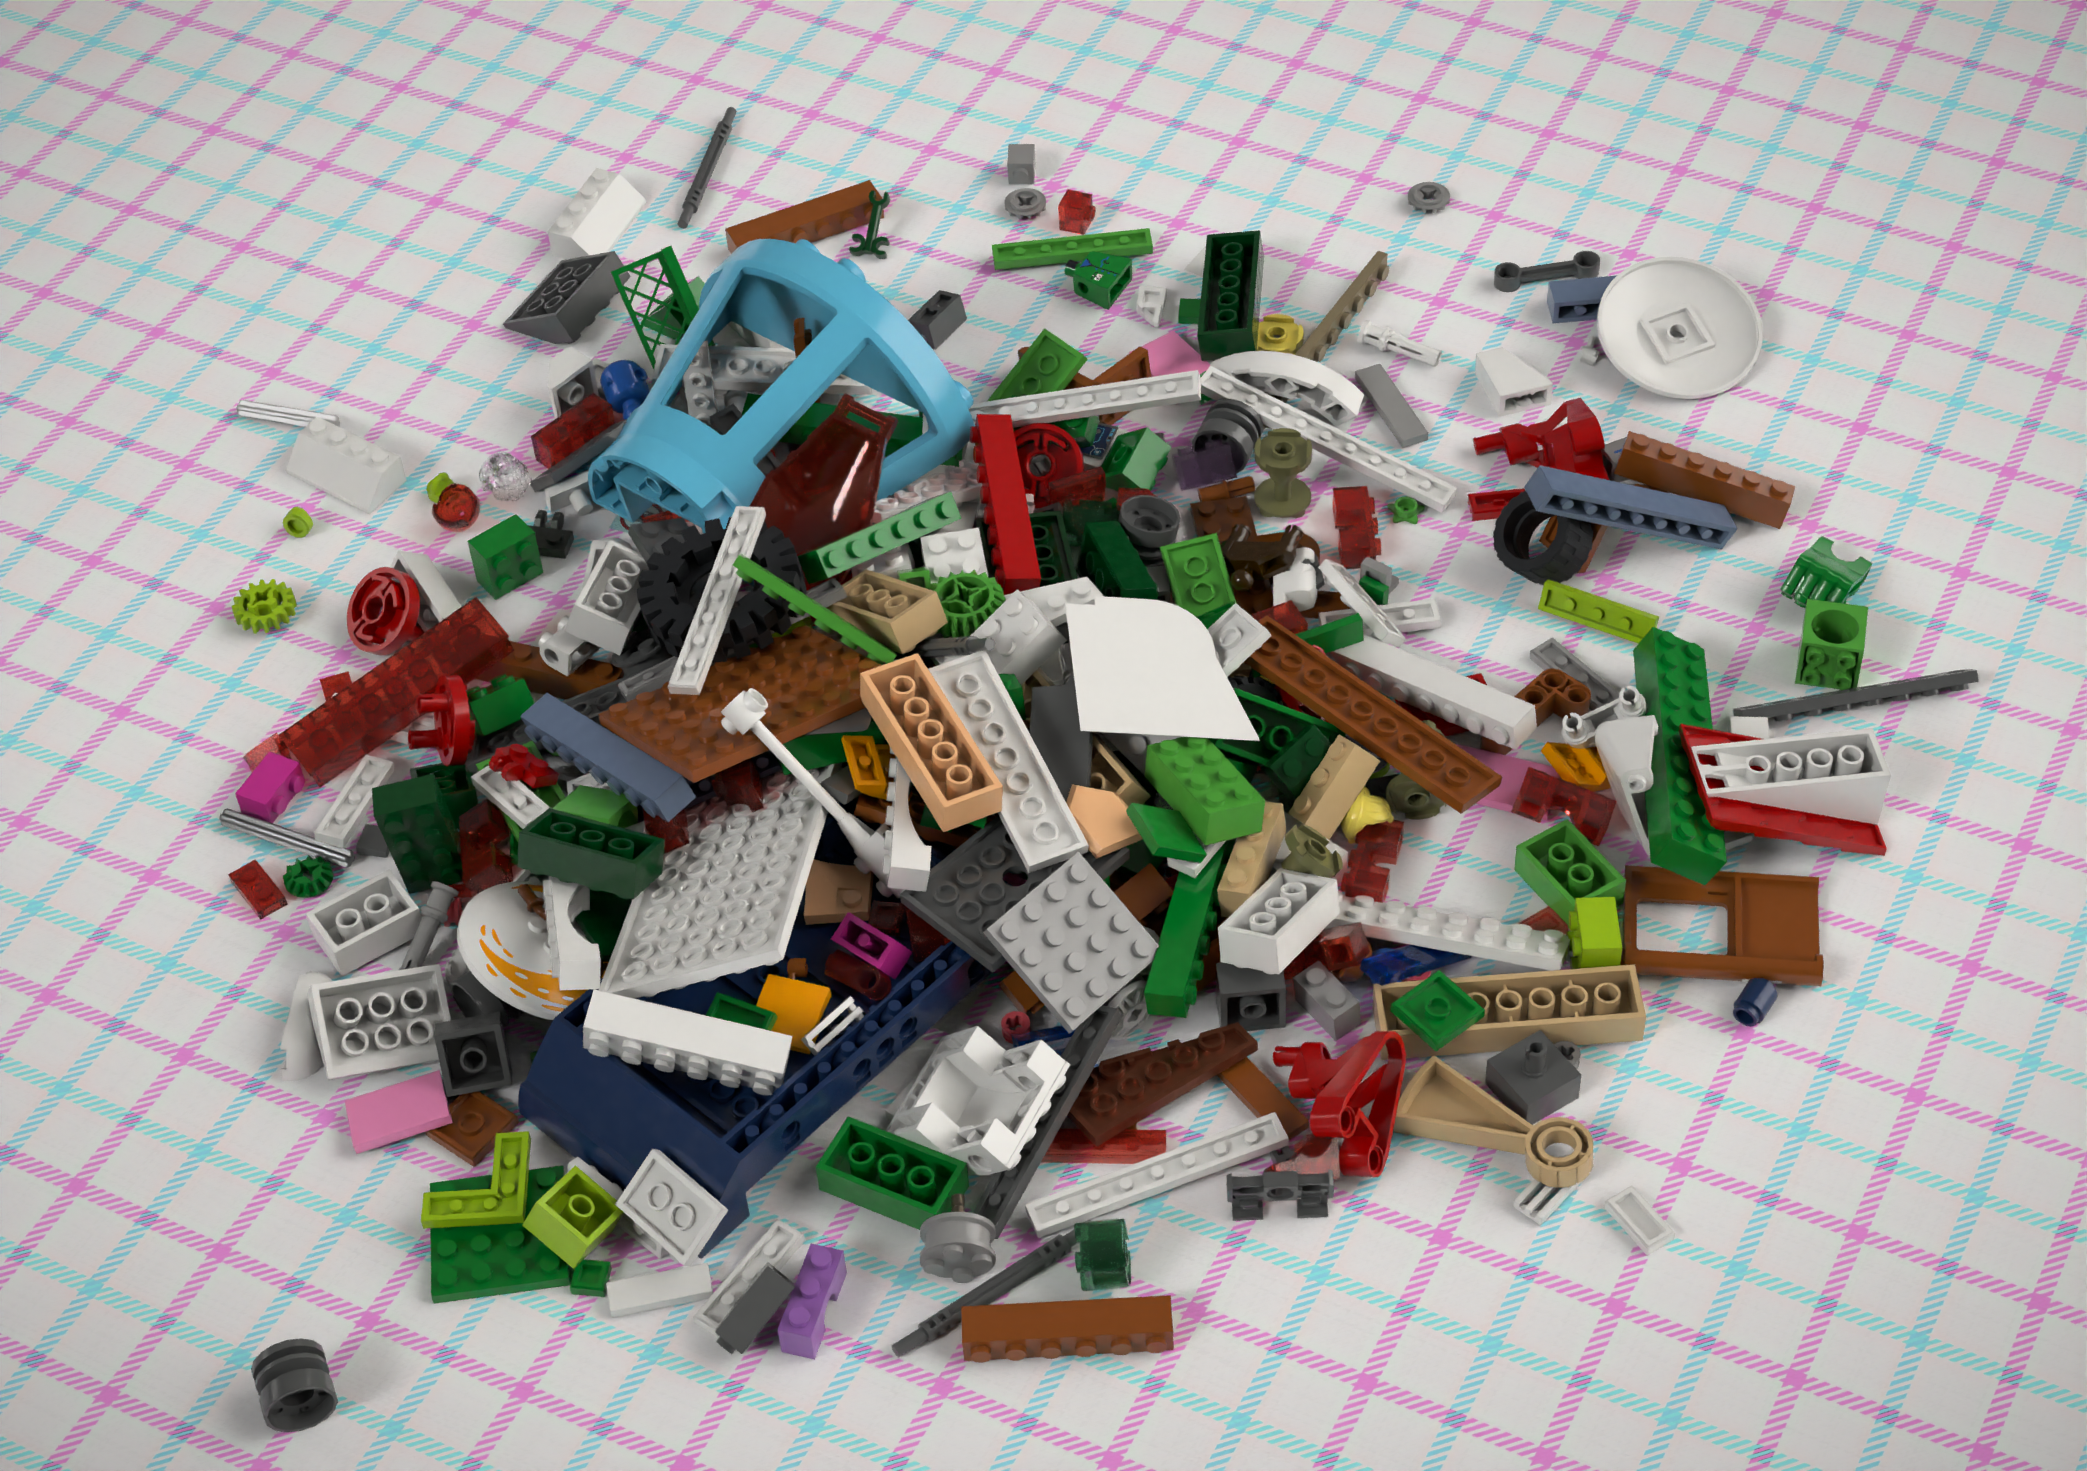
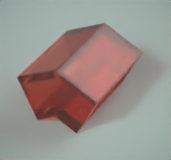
[243,733,292,772]

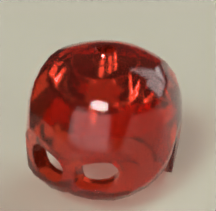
[432,483,481,532]

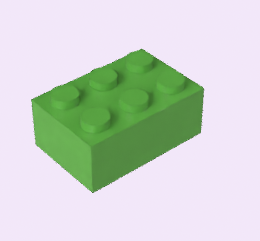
[1514,819,1626,928]

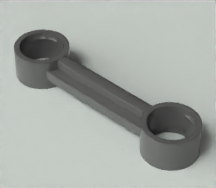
[1494,251,1600,292]

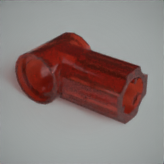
[824,949,892,1001]

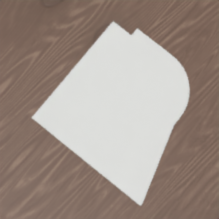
[1065,596,1260,741]

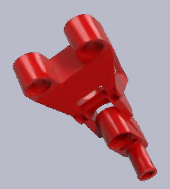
[1473,398,1609,480]
[1273,1031,1406,1177]

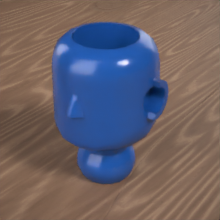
[600,360,650,420]

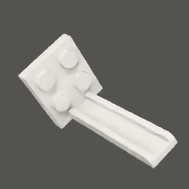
[679,341,735,432]

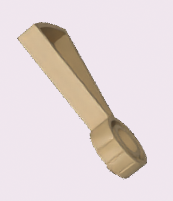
[1394,1055,1593,1188]

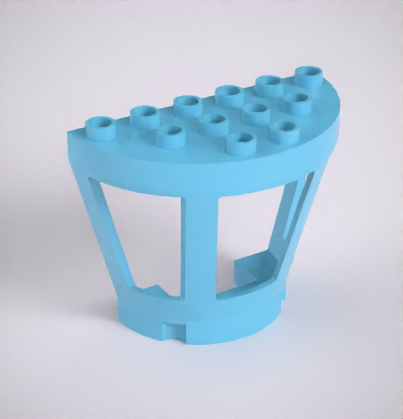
[588,239,975,587]

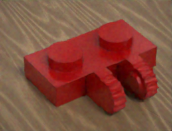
[488,744,559,788]

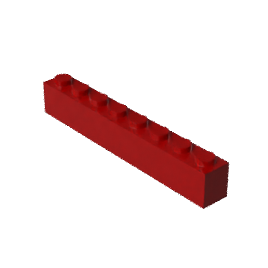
[970,414,1041,595]

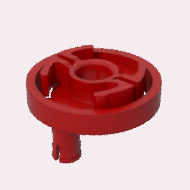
[1014,423,1084,509]
[346,567,428,655]
[408,675,475,766]

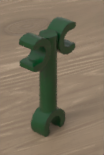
[849,190,890,259]

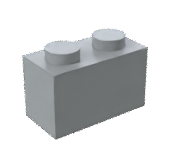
[1293,961,1361,1041]

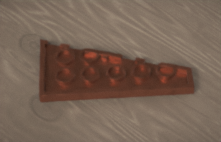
[1067,1022,1258,1147]

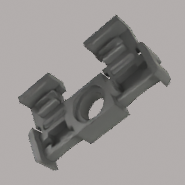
[1226,1170,1334,1221]

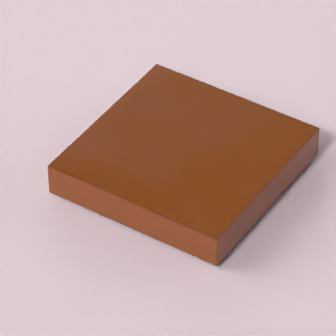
[425,1091,519,1167]

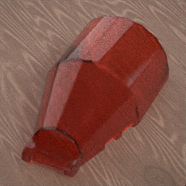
[749,393,898,591]

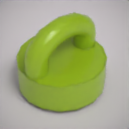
[426,472,456,503]
[283,506,313,538]

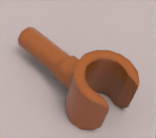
[787,958,808,980]

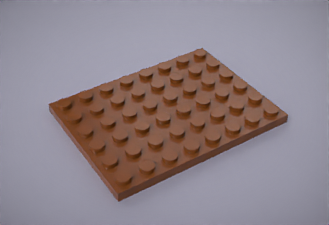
[598,626,882,783]

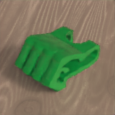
[1780,536,1873,608]

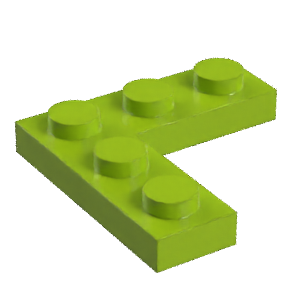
[421,1131,531,1229]

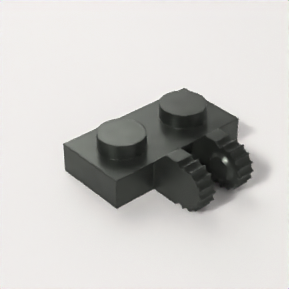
[528,510,574,559]

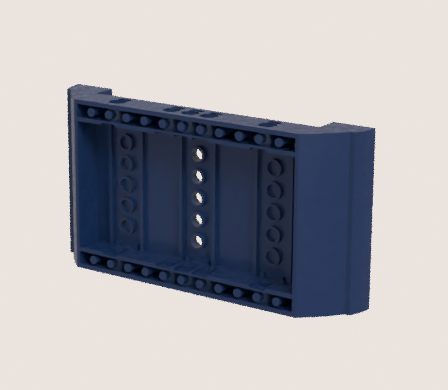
[518,797,1013,1259]

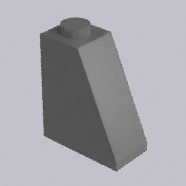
[715,1262,795,1354]

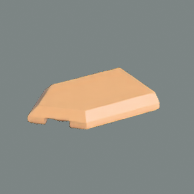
[1066,784,1142,859]

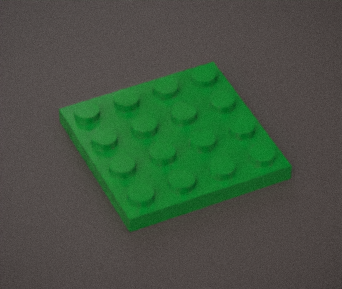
[430,1165,570,1304]

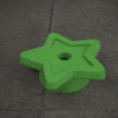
[1387,496,1425,524]

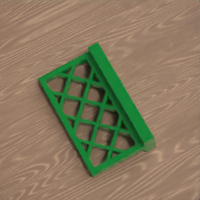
[611,246,715,370]

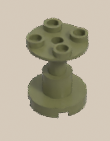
[1254,428,1312,518]
[1386,720,1447,820]
[1281,824,1343,878]

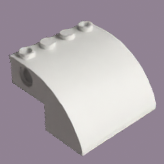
[885,1026,1070,1176]

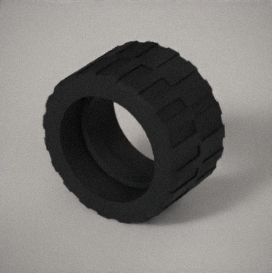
[1493,490,1593,586]

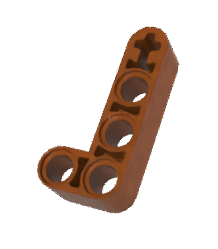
[1480,668,1591,755]

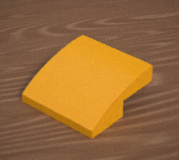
[841,735,913,802]
[1541,742,1611,793]
[756,974,831,1054]

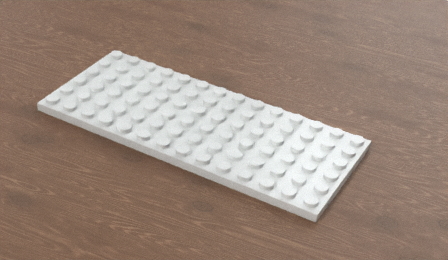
[599,762,843,999]

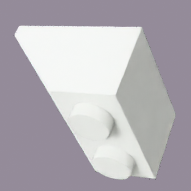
[548,346,600,430]

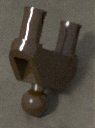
[1220,524,1303,592]

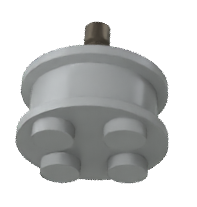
[920,1194,996,1283]

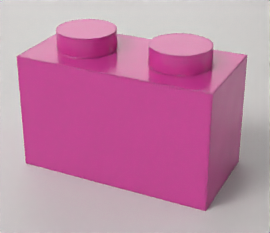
[235,751,306,823]
[831,912,912,979]

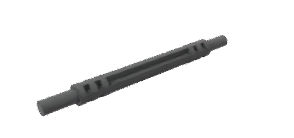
[677,107,737,229]
[895,636,995,659]
[891,1220,1096,1358]

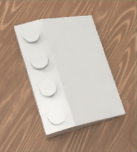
[307,964,451,1080]

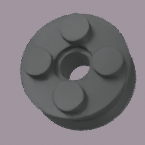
[611,628,673,678]

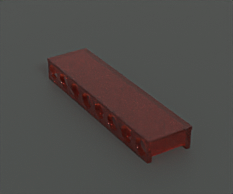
[279,597,514,788]

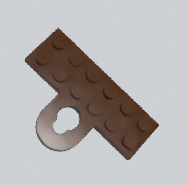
[1190,496,1320,621]

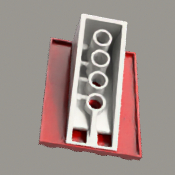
[1679,724,1891,856]

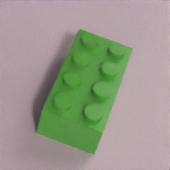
[1144,737,1265,846]

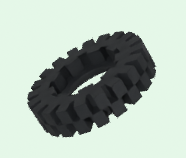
[637,517,806,663]

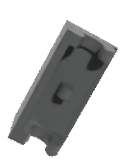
[908,290,967,350]

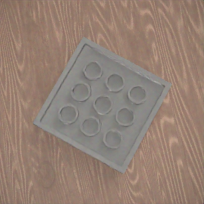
[983,851,1159,1034]

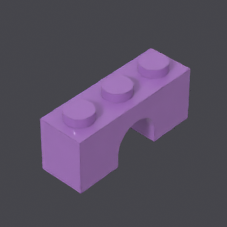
[778,1243,847,1360]

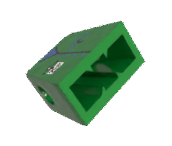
[1064,251,1132,310]

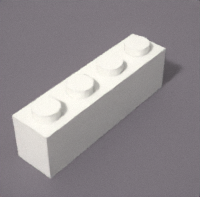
[390,550,473,647]

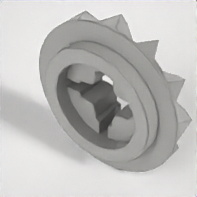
[1408,182,1450,213]
[1005,188,1046,220]

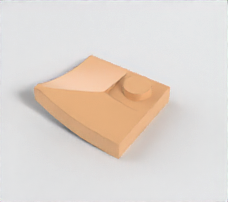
[804,859,874,925]

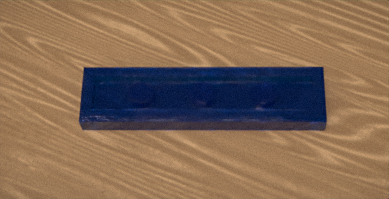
[1360,945,1472,986]

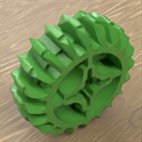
[930,569,1006,638]

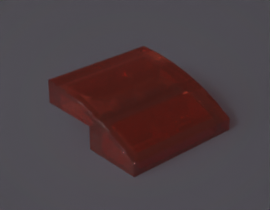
[1045,466,1106,517]

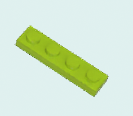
[1538,579,1659,644]

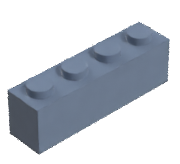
[1547,275,1617,324]

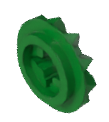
[283,855,334,898]

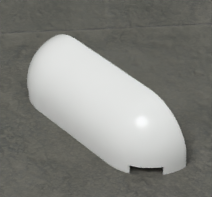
[281,971,332,1081]

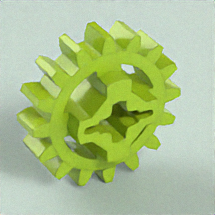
[232,579,297,634]

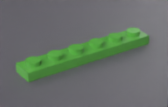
[992,228,1153,270]
[733,554,897,665]

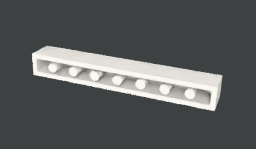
[1325,634,1537,750]

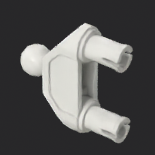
[1562,686,1647,749]

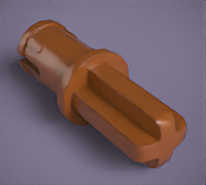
[1197,476,1255,502]

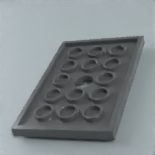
[900,815,1130,972]

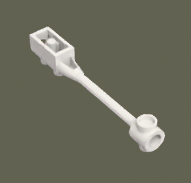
[539,522,703,676]
[721,688,905,898]

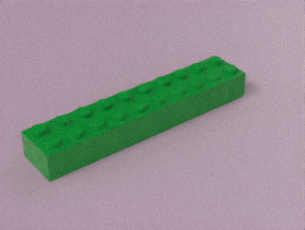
[1633,627,1727,885]

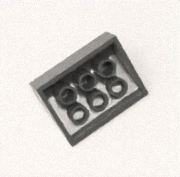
[503,251,631,344]

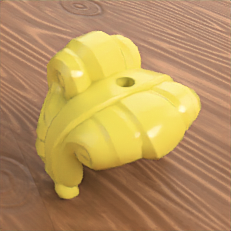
[1341,786,1394,844]

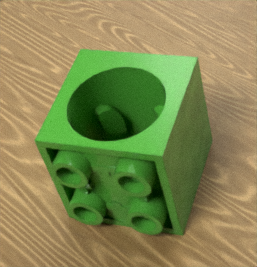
[1795,599,1868,690]
[552,785,638,828]

